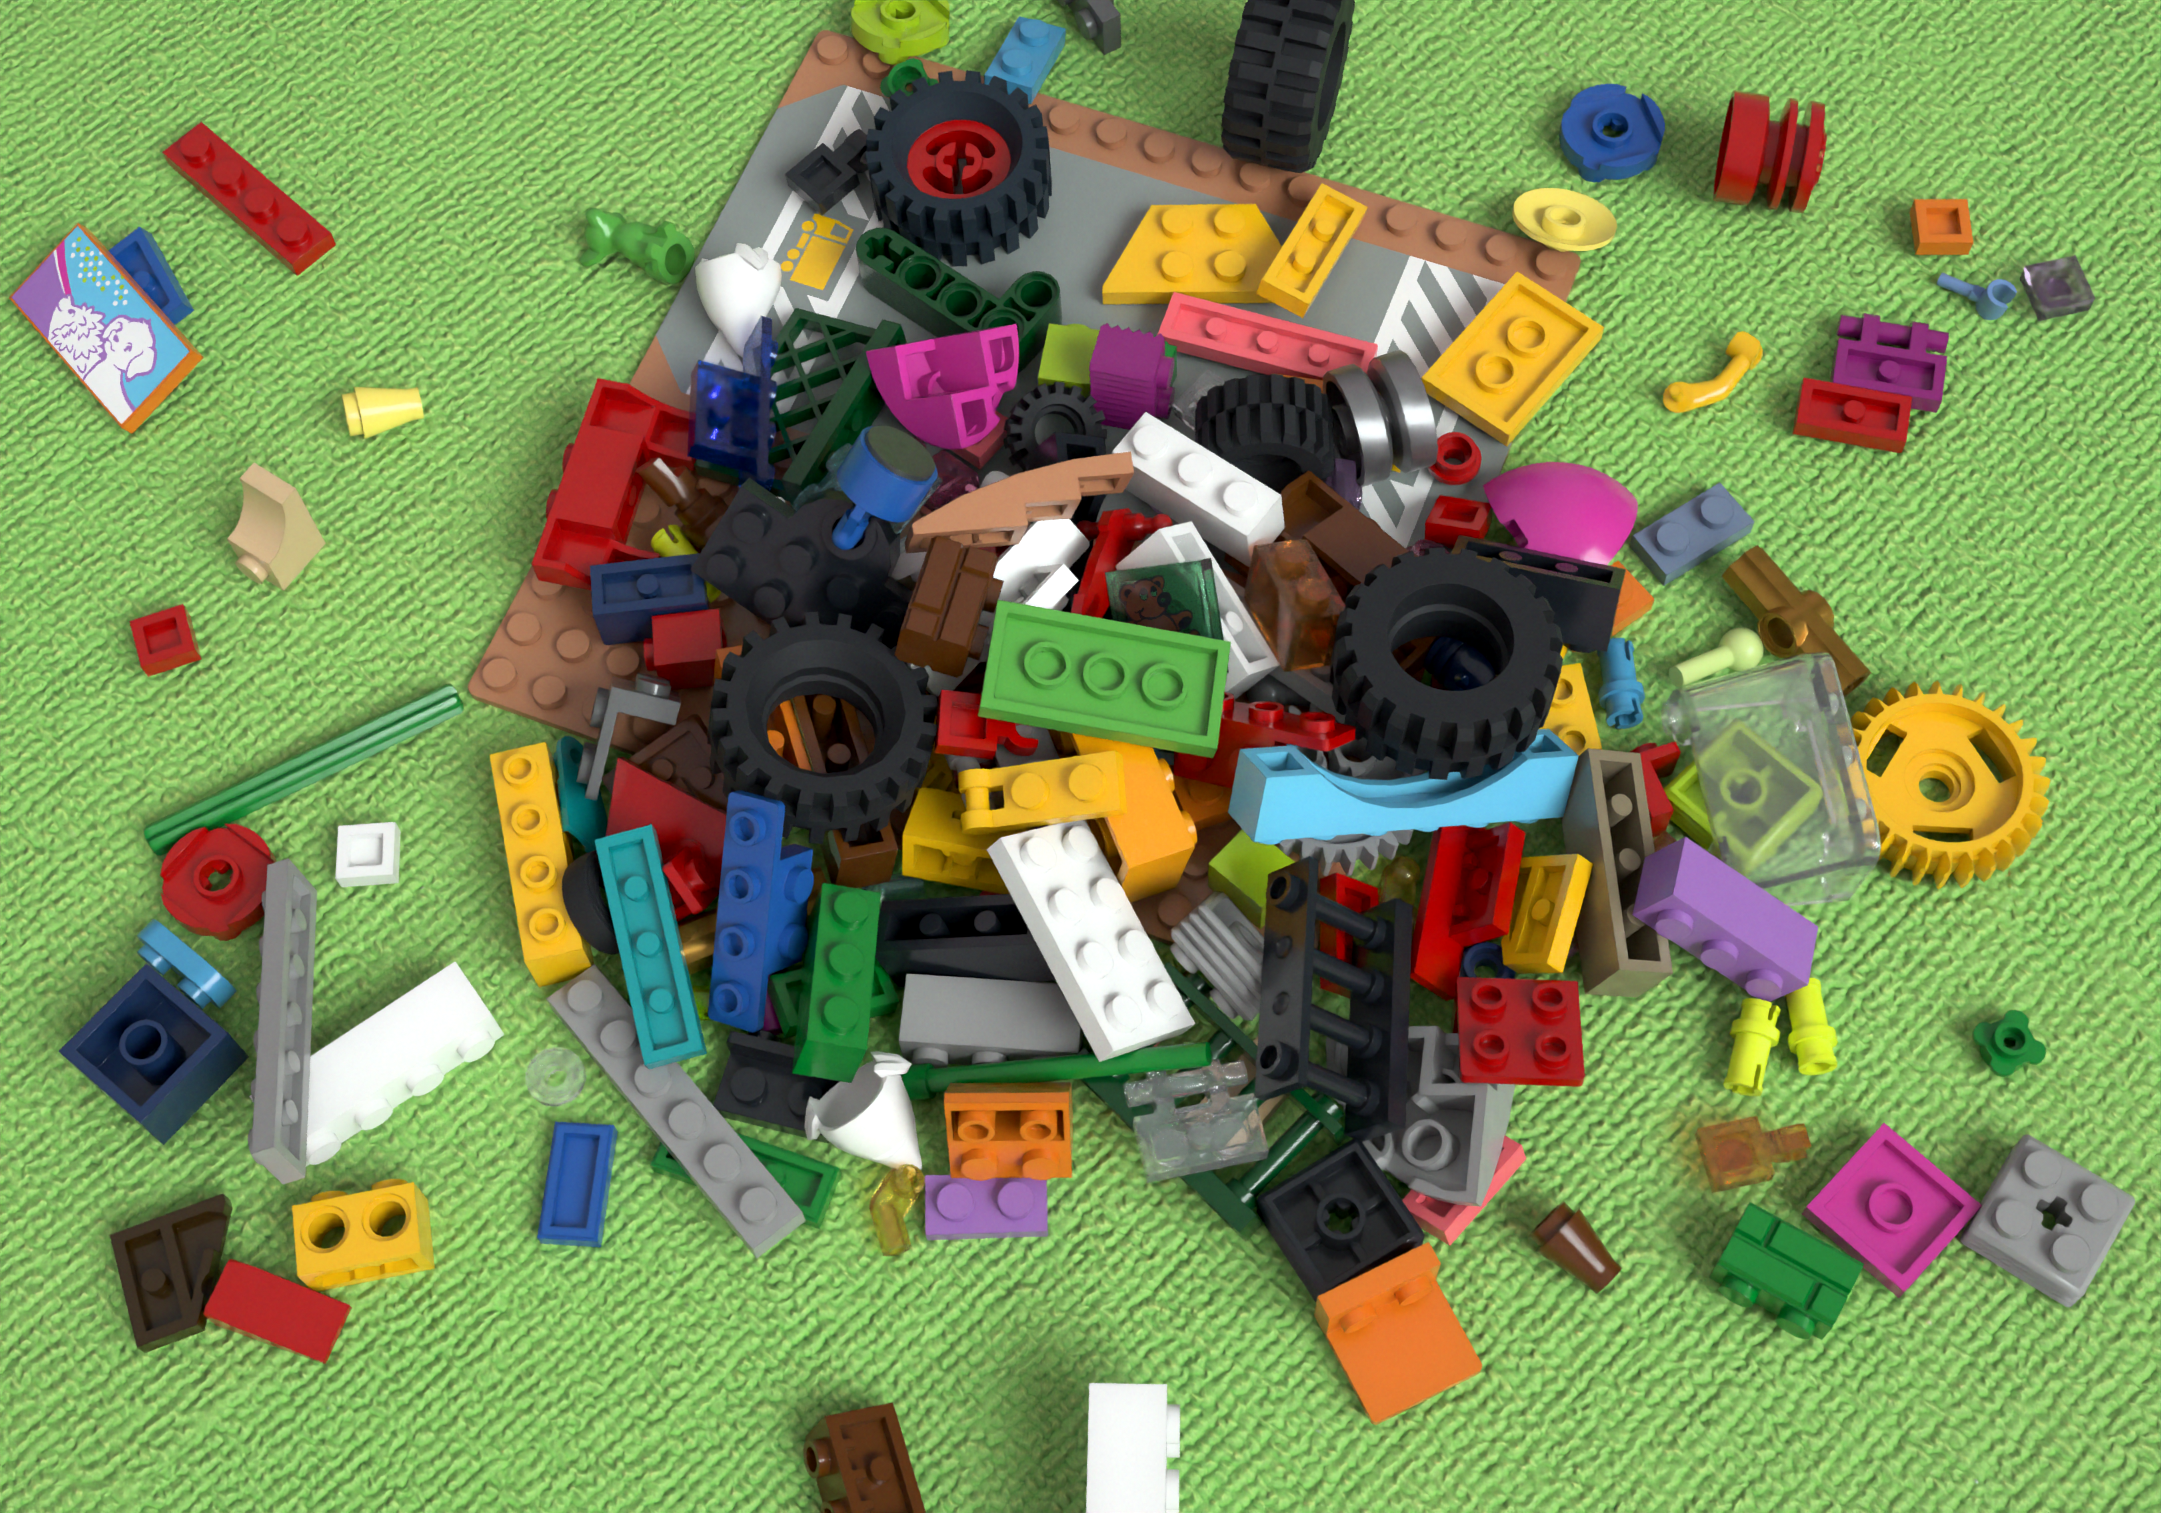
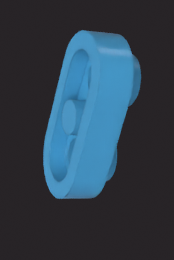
[136,919,237,1009]

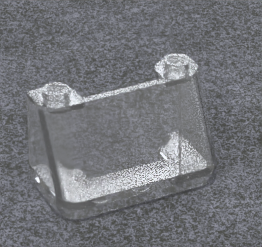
[1661,652,1881,906]

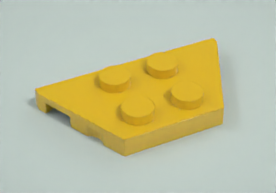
[1102,204,1282,304]

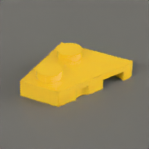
[1501,854,1593,974]

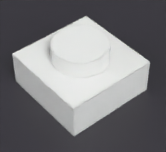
[335,822,401,887]

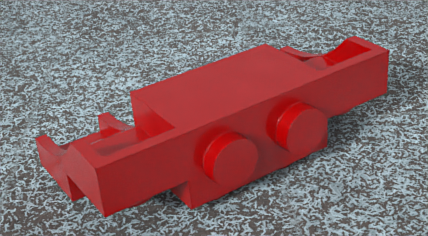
[531,378,710,591]

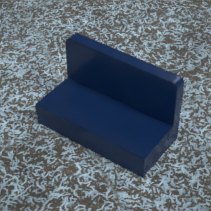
[590,553,710,645]

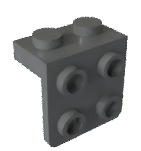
[576,673,681,801]

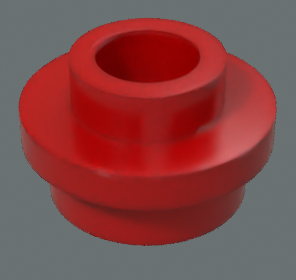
[1427,432,1482,485]

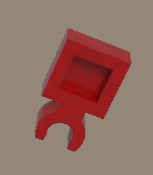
[934,689,1038,760]

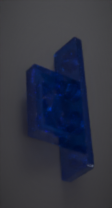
[687,316,778,492]

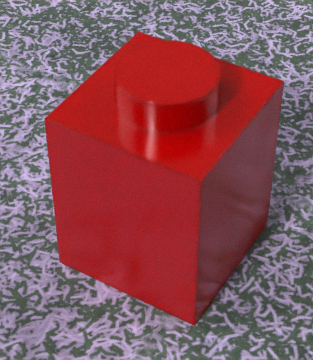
[643,609,728,690]

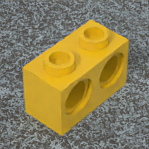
[292,1179,435,1292]

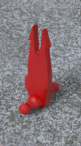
[1071,508,1173,618]

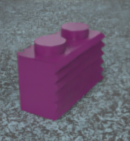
[1089,323,1175,430]

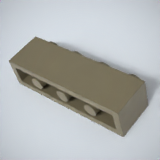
[1561,748,1673,997]

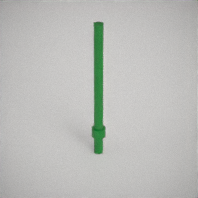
[901,1042,1212,1101]

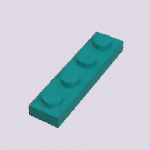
[594,824,707,1069]

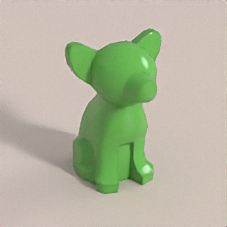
[579,208,695,284]

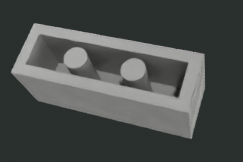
[899,974,1084,1068]

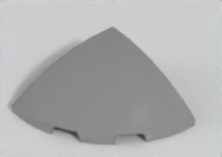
[1326,1026,1515,1207]

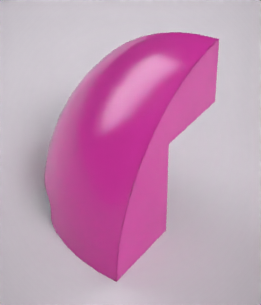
[866,324,1019,449]
[1483,462,1638,565]

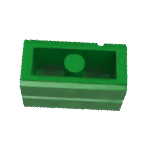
[1709,1202,1864,1340]

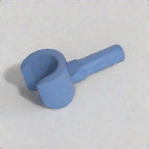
[1937,273,2017,320]

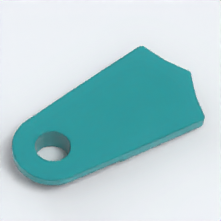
[553,736,608,853]

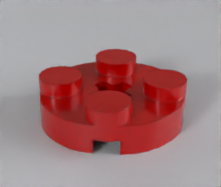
[160,824,276,941]

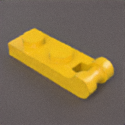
[958,750,1127,835]

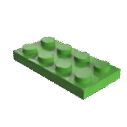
[978,600,1231,758]

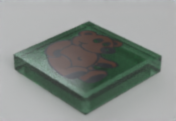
[1105,558,1229,673]

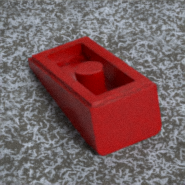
[204,1259,352,1365]

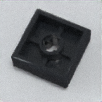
[1256,1138,1425,1302]

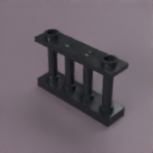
[1255,856,1413,1142]

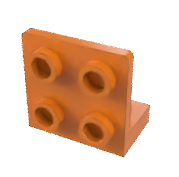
[1314,1242,1482,1425]

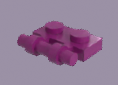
[1830,313,1949,413]

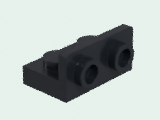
[713,1030,840,1144]

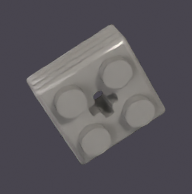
[1170,891,1264,1021]
[1960,1135,2135,1307]

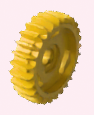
[1827,680,2051,889]

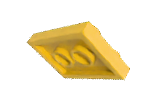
[1421,271,1604,447]

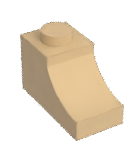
[227,463,326,591]

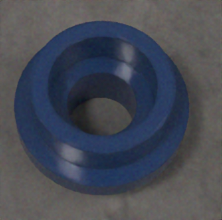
[1459,942,1516,979]

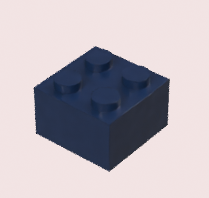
[59,963,249,1145]

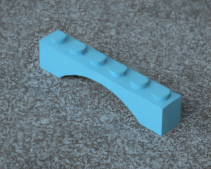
[1228,729,1579,845]

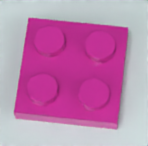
[1802,1123,1982,1298]

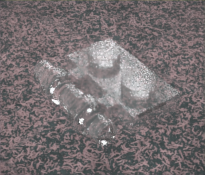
[1123,1059,1269,1183]

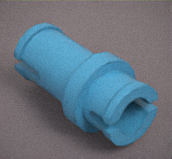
[1597,638,1645,729]

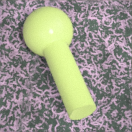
[1669,627,1764,688]

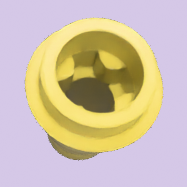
[341,387,424,439]

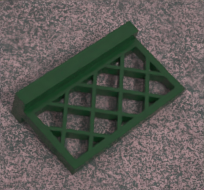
[694,308,907,511]

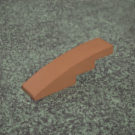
[905,451,1134,554]

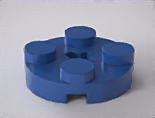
[1559,84,1665,183]

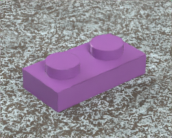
[925,1175,1048,1240]

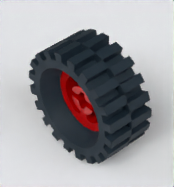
[865,70,1052,267]

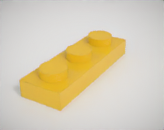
[1256,183,1368,318]

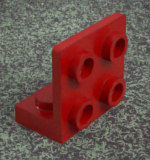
[1451,977,1585,1087]

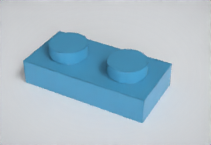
[984,16,1066,104]

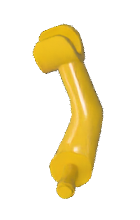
[1663,331,1763,413]

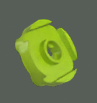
[851,0,950,65]

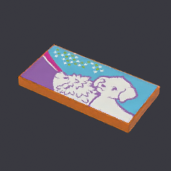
[9,223,204,434]

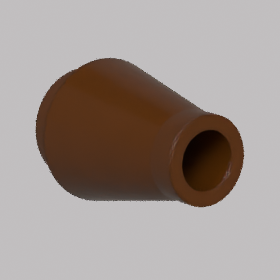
[1529,1201,1622,1294]

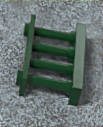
[1078,962,1347,1242]

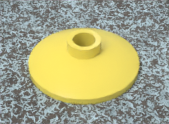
[1512,188,1617,252]

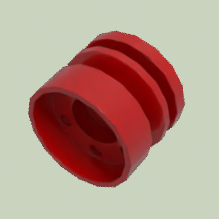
[1713,90,1827,213]

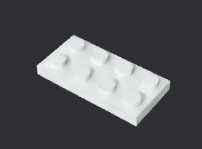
[987,820,1195,1062]

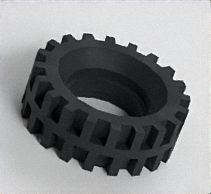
[707,612,938,844]

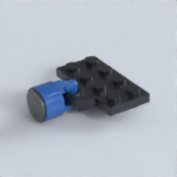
[691,425,938,649]

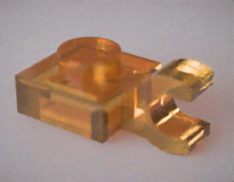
[1695,1116,1812,1193]

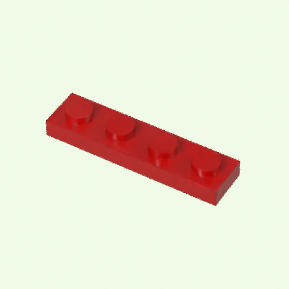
[162,122,336,276]

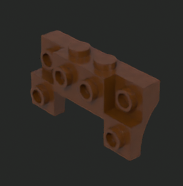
[1224,471,1441,677]

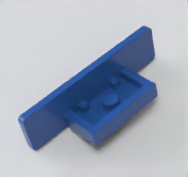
[708,790,814,1032]

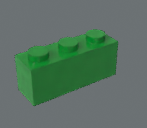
[792,883,881,1083]

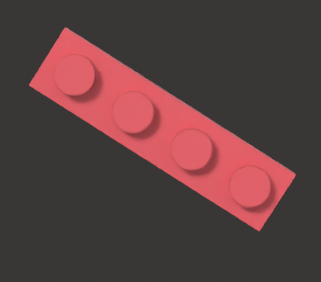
[1157,292,1378,380]

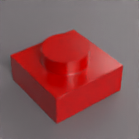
[1424,495,1493,549]
[129,604,202,677]

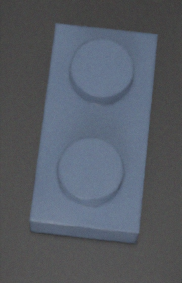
[1630,482,1754,586]

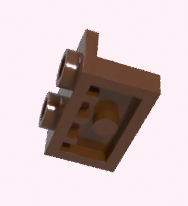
[803,1402,926,1513]

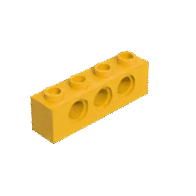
[489,742,594,987]

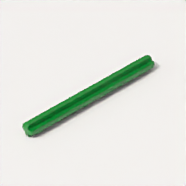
[143,684,464,856]

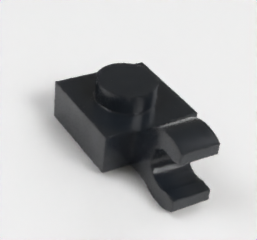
[785,129,868,216]

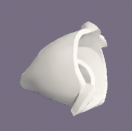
[695,243,782,359]
[805,1051,922,1177]

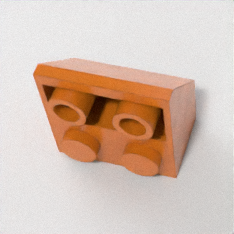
[944,1082,1073,1181]

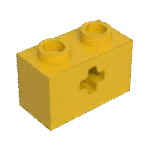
[902,787,1032,894]

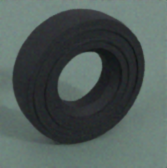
[562,850,619,955]

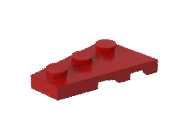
[606,757,727,891]

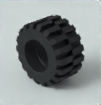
[1195,374,1335,494]

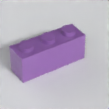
[1632,837,1818,1002]

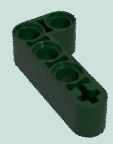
[856,228,1062,374]

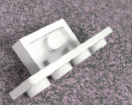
[907,519,1089,700]

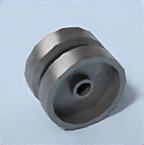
[1322,350,1438,488]

